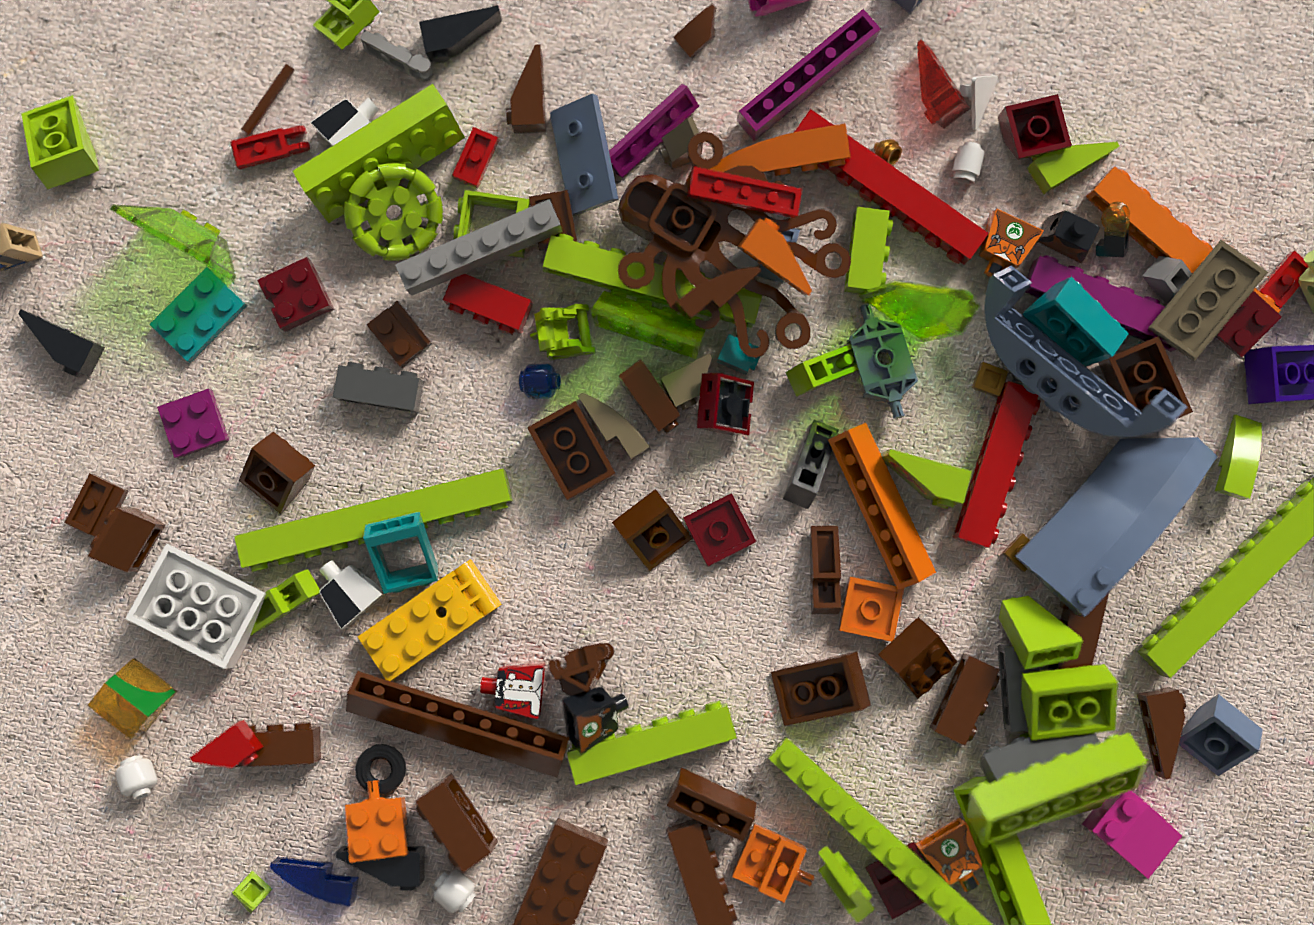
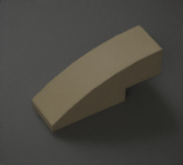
[578,393,650,460]

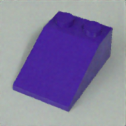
[1244,345,1314,405]

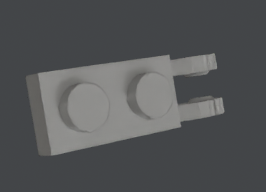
[360,30,433,82]

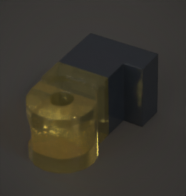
[1096,202,1130,257]

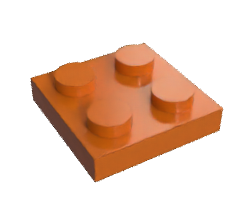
[838,576,904,642]

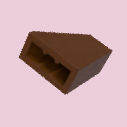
[618,359,681,434]

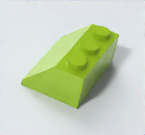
[1021,664,1118,740]

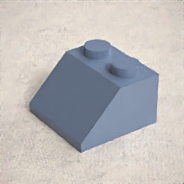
[1179,694,1263,776]

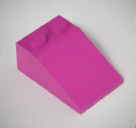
[1082,791,1182,879]

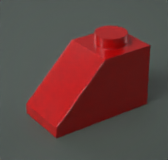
[189,720,263,768]

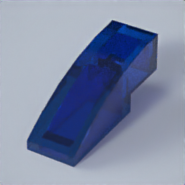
[270,856,359,907]

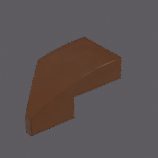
[673,4,717,59]

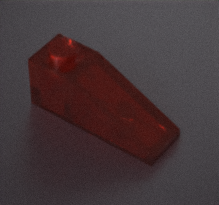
[917,39,971,129]

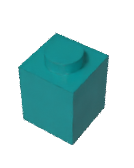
[717,334,760,375]

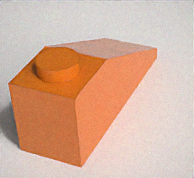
[737,218,812,295]

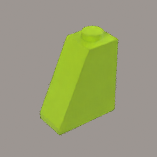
[999,596,1083,669]

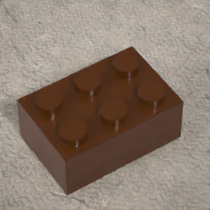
[1098,336,1193,419]
[527,401,616,501]
[415,773,498,873]

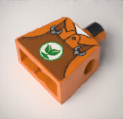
[979,208,1044,277]
[915,817,982,892]

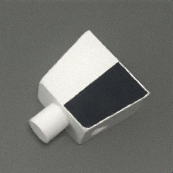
[310,98,379,146]
[319,560,387,629]

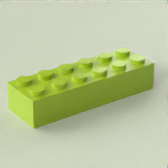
[292,84,465,223]
[967,733,1148,846]

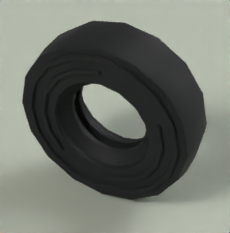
[355,744,406,795]

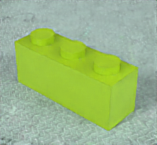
[844,207,893,296]

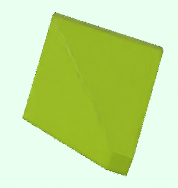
[232,871,272,914]

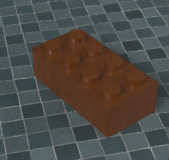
[513,818,608,925]

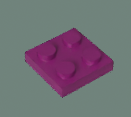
[157,388,229,458]

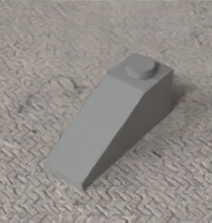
[1142,256,1192,304]

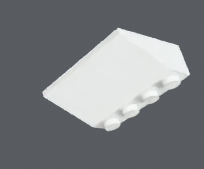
[125,544,266,669]

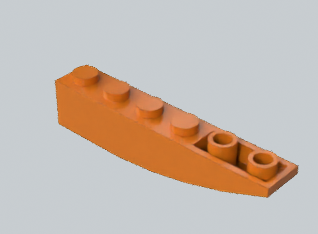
[686,124,851,180]

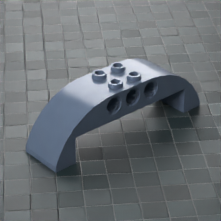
[984,266,1187,437]

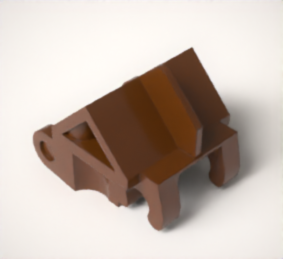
[548,643,615,696]

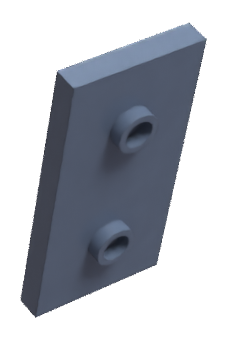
[550,94,619,216]

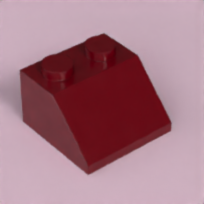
[997,94,1072,160]

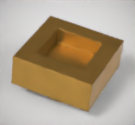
[972,362,1009,397]
[1002,533,1030,572]

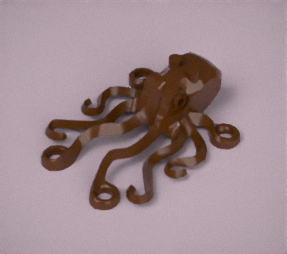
[617,131,851,358]

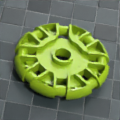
[344,163,443,261]

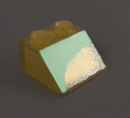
[87,658,177,740]

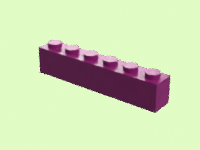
[737,9,881,141]
[1025,255,1176,352]

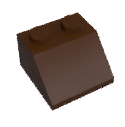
[239,432,315,514]
[612,489,693,572]

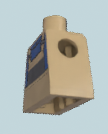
[0,223,43,271]

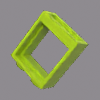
[453,190,531,258]

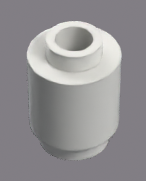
[952,142,985,185]

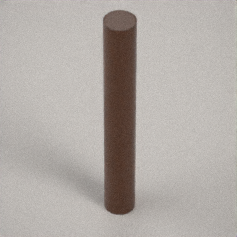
[241,64,295,136]

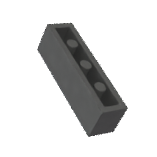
[980,733,1101,784]

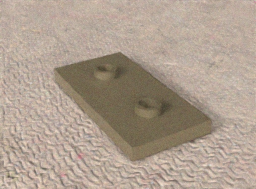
[1148,240,1268,362]

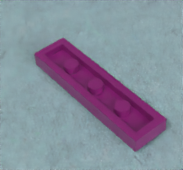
[609,84,700,178]

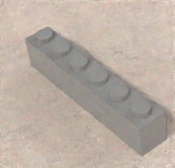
[395,199,563,296]

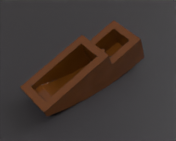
[673,266,761,321]
[810,526,841,614]

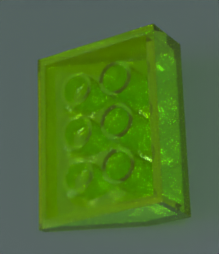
[859,280,981,342]
[591,289,707,360]

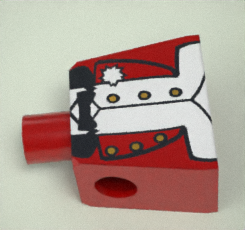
[480,663,546,719]

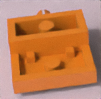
[345,780,408,863]
[732,823,814,903]

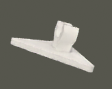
[959,75,998,130]

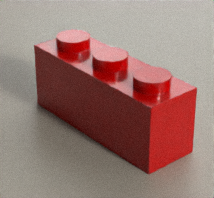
[443,274,533,335]

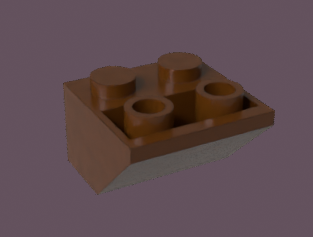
[88,507,165,572]
[878,617,957,699]

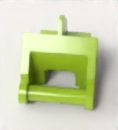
[530,304,596,361]

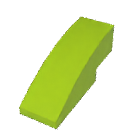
[1215,414,1262,500]
[250,569,320,636]

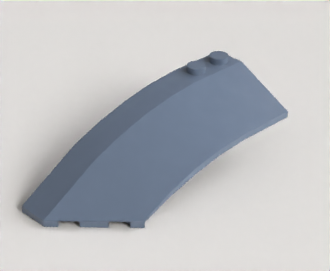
[1015,437,1218,617]

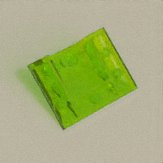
[110,204,236,281]

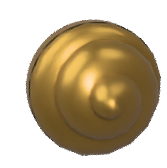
[874,139,902,166]

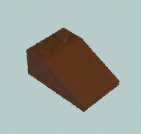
[771,651,871,726]

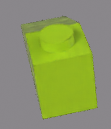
[1026,142,1119,195]
[785,344,858,397]

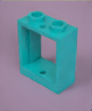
[364,512,438,594]

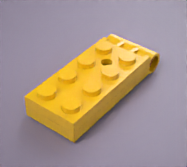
[358,559,502,681]

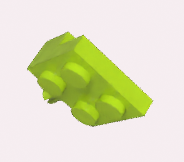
[313,0,380,50]
[818,846,875,923]

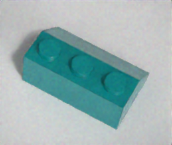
[1022,277,1129,367]

